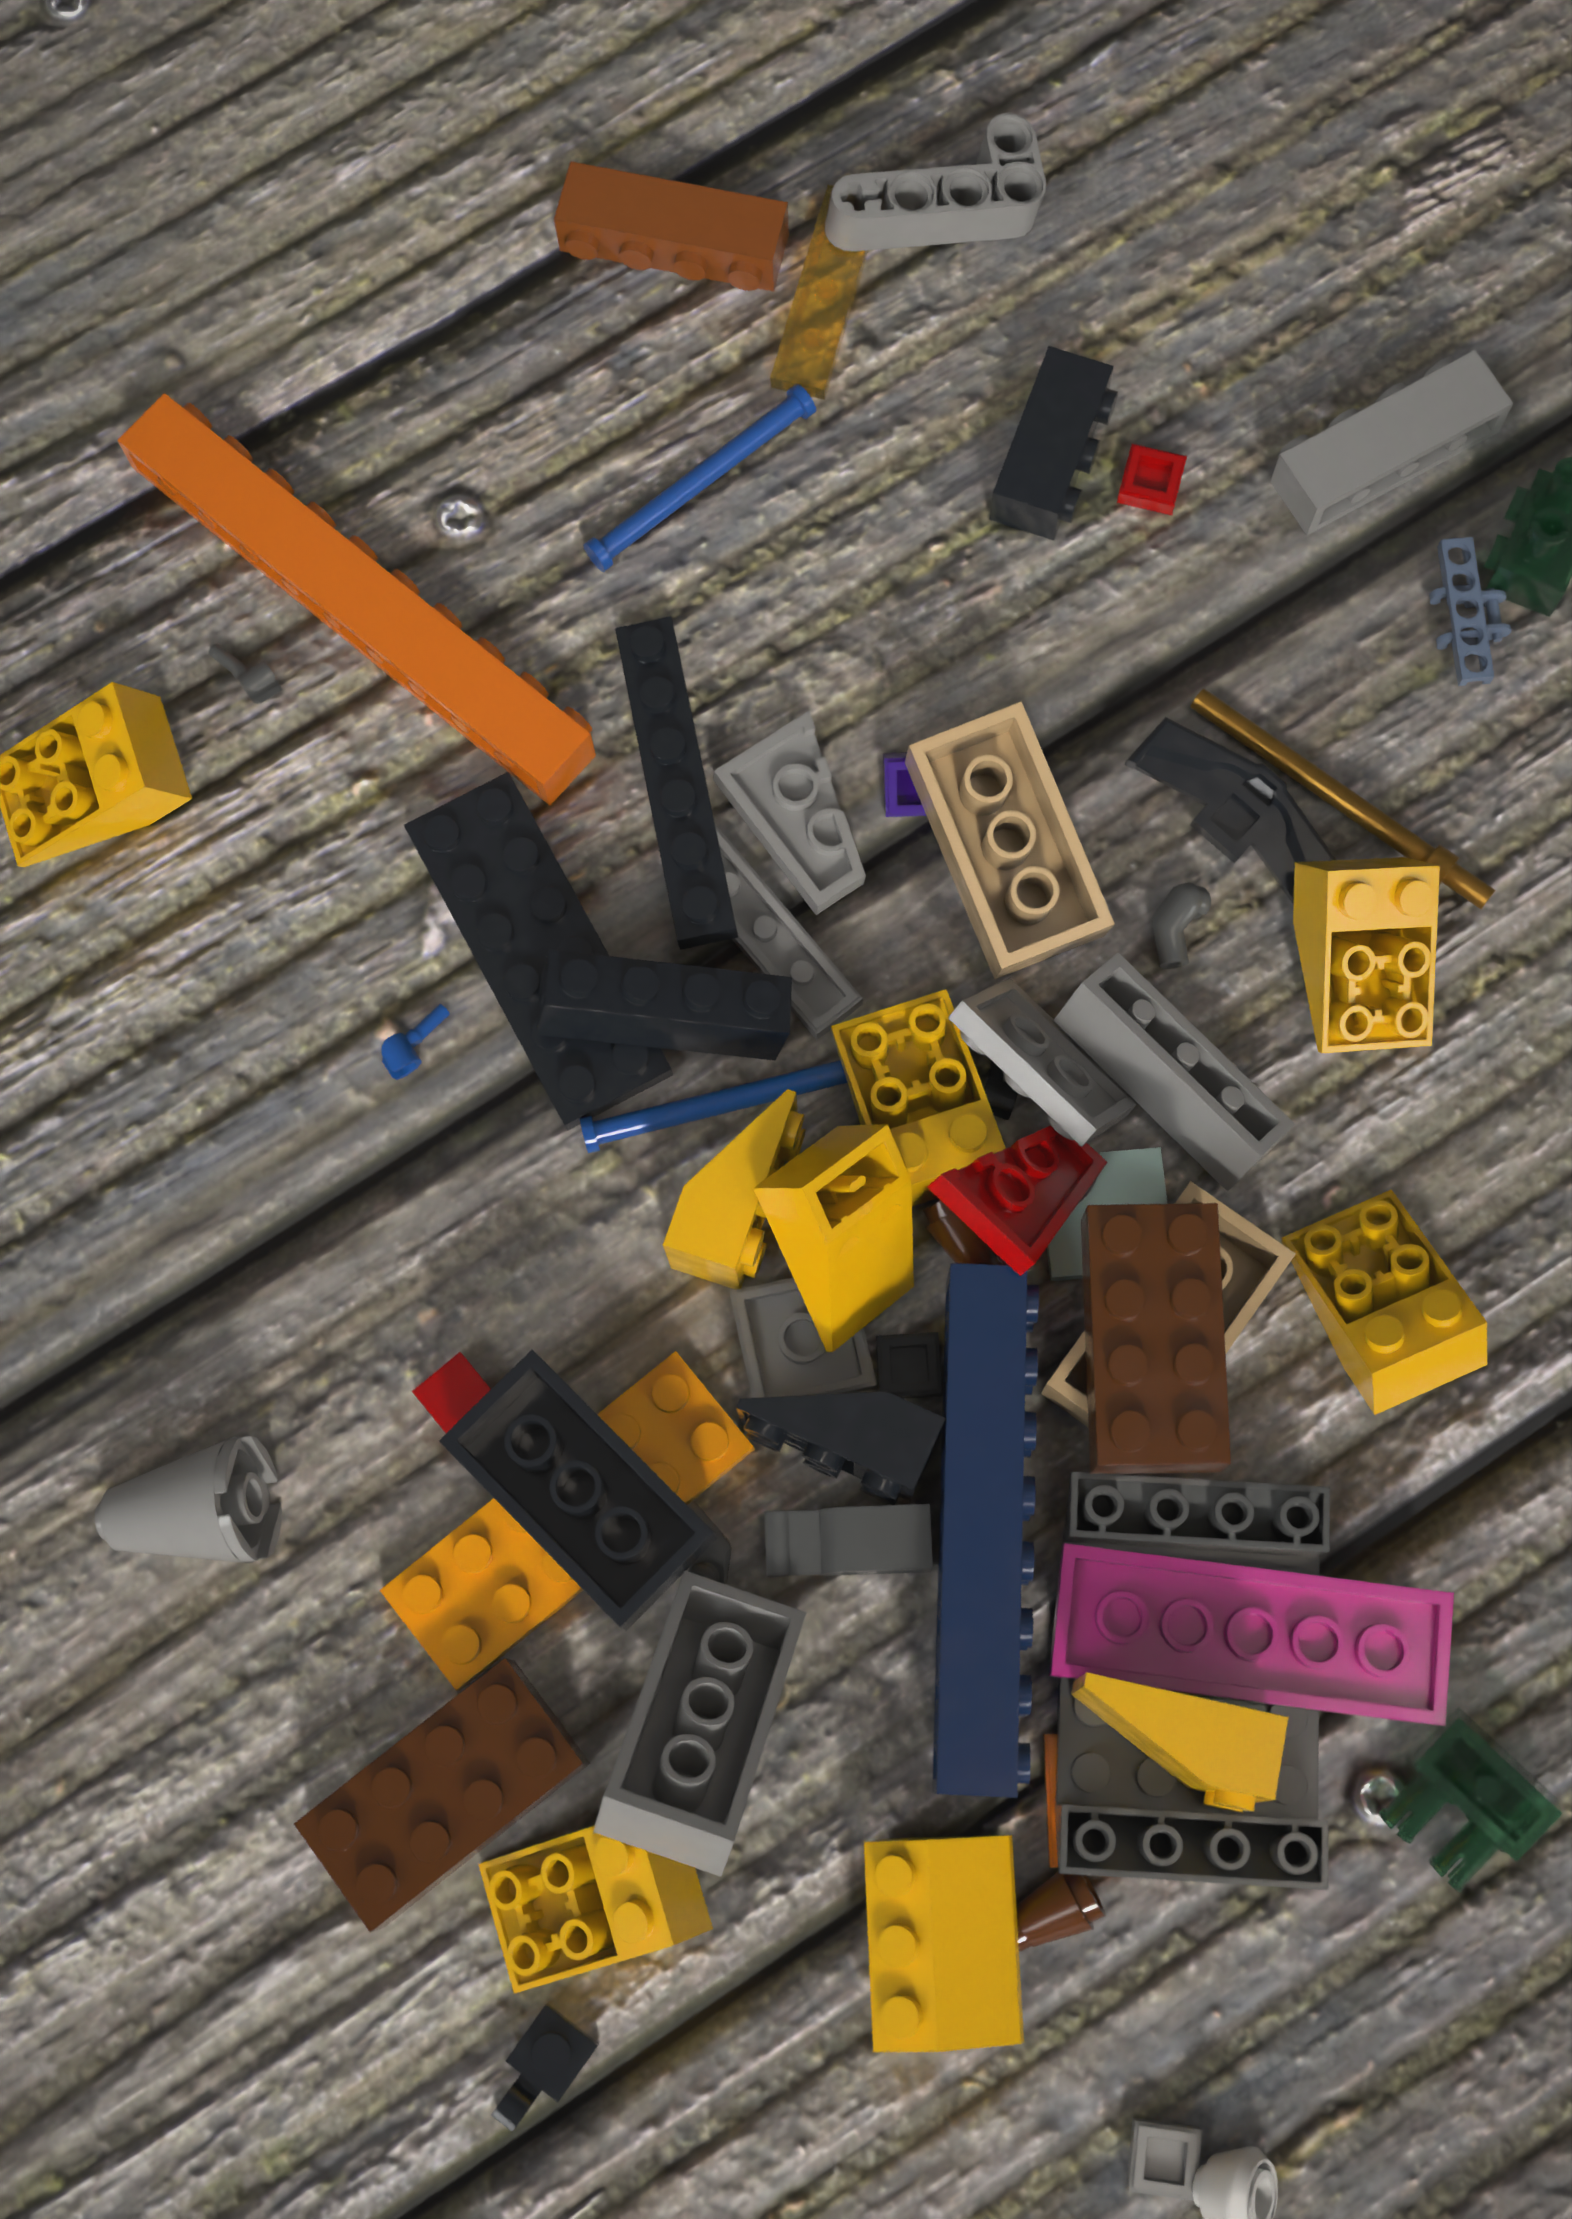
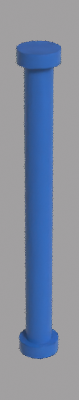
[583,384,816,572]
[580,1060,848,1154]

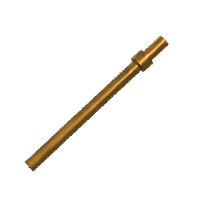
[1190,688,1496,909]

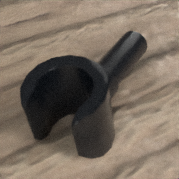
[984,1060,1018,1120]

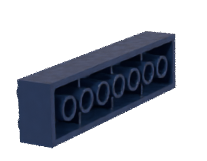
[932,1263,1039,1798]

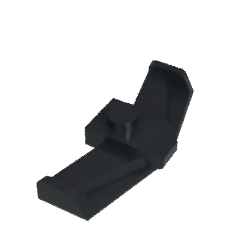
[1124,717,1336,904]

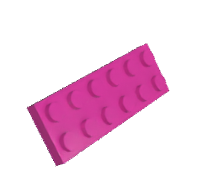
[1049,1543,1454,1726]

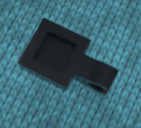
[491,2003,599,2132]

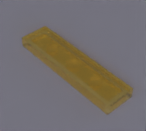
[770,185,868,400]

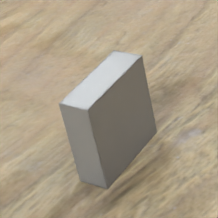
[1126,2117,1202,2201]

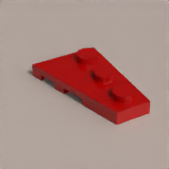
[927,1125,1108,1276]

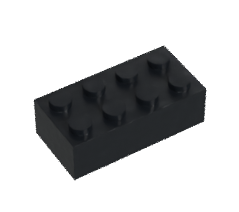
[439,1349,718,1631]

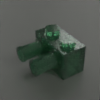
[1483,457,1572,617]
[1379,1707,1563,1892]

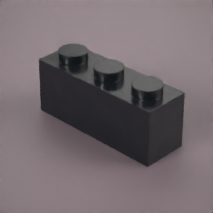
[990,346,1118,541]

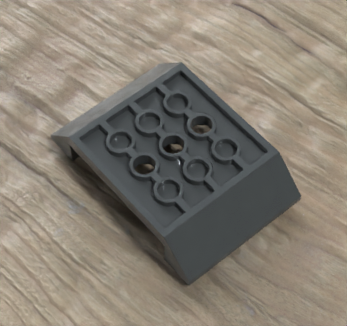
[1055,1472,1330,1890]

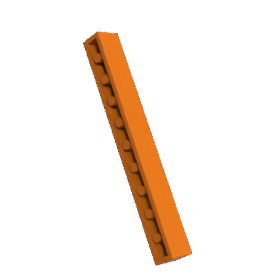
[117,393,596,806]

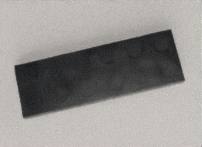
[404,772,673,1131]

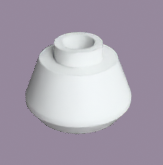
[1193,2146,1278,2219]

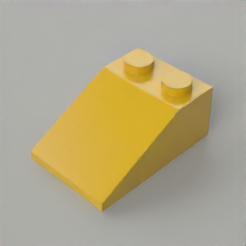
[1071,1672,1288,1813]

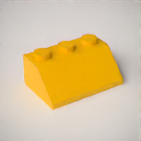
[864,1835,1024,2052]

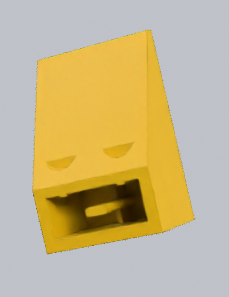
[0,682,192,867]
[1293,857,1440,1053]
[831,989,1006,1206]
[663,1089,806,1290]
[753,1124,914,1352]
[1281,1189,1487,1415]
[478,1826,713,1994]

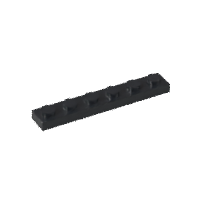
[615,616,739,950]

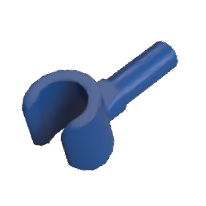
[381,1004,450,1080]

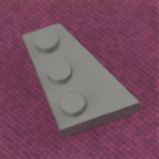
[713,710,866,915]

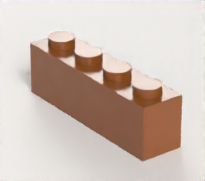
[554,161,789,292]

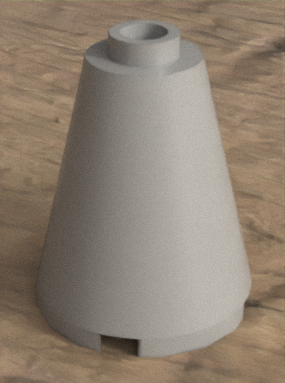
[95,1436,282,1563]

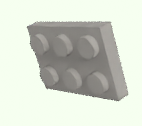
[948,978,1138,1147]

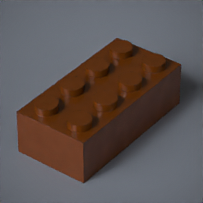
[1081,1203,1231,1474]
[294,1658,590,1933]

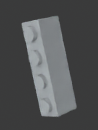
[1271,350,1513,535]
[1053,953,1295,1192]

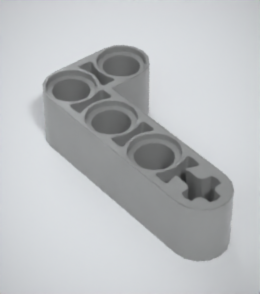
[825,113,1046,252]

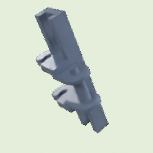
[1429,537,1512,686]

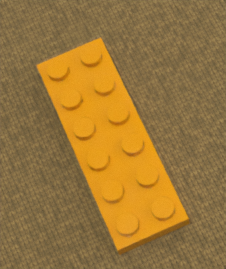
[379,1351,755,1691]

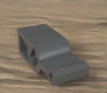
[764,1504,933,1577]

